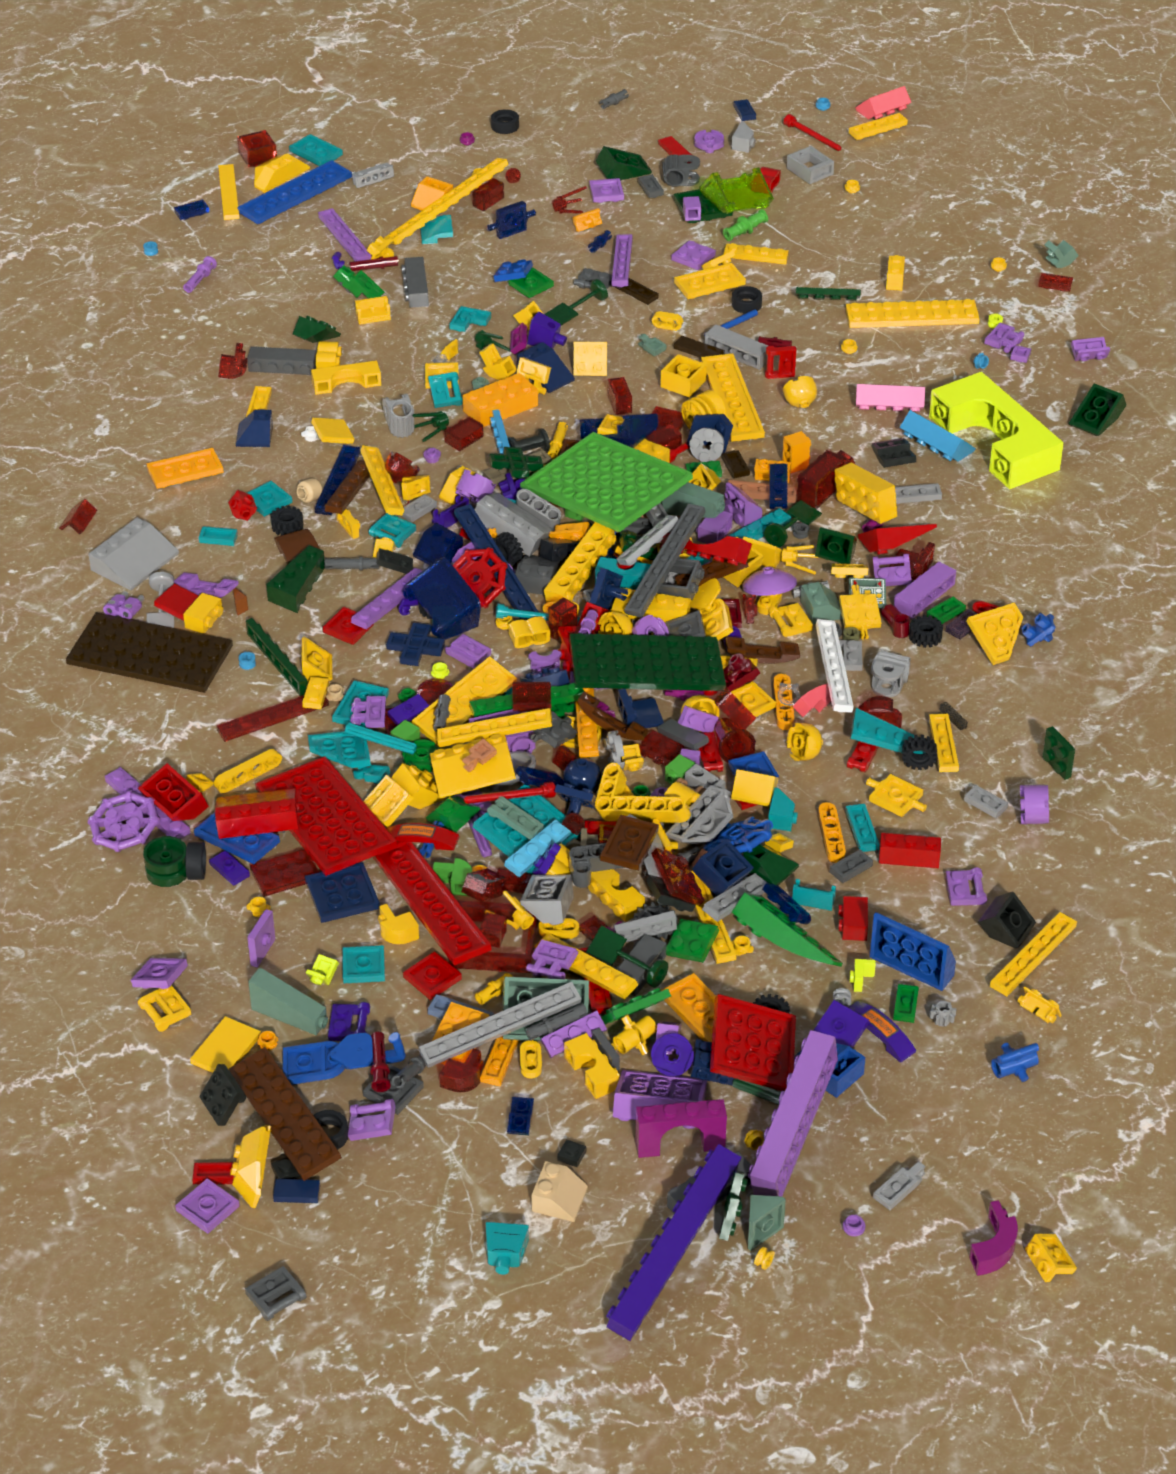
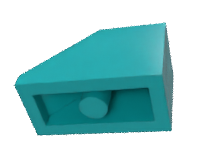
[768,787,798,831]

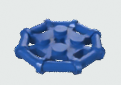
[704,817,773,853]

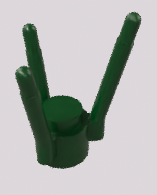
[475,330,511,352]
[412,411,449,442]

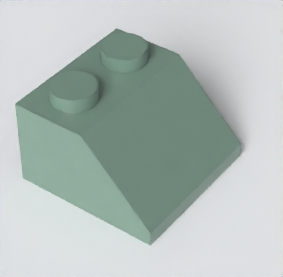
[800,582,842,624]

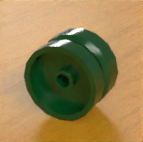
[143,836,187,887]

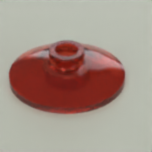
[417,678,453,705]

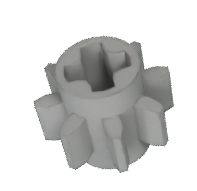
[930,1000,956,1027]

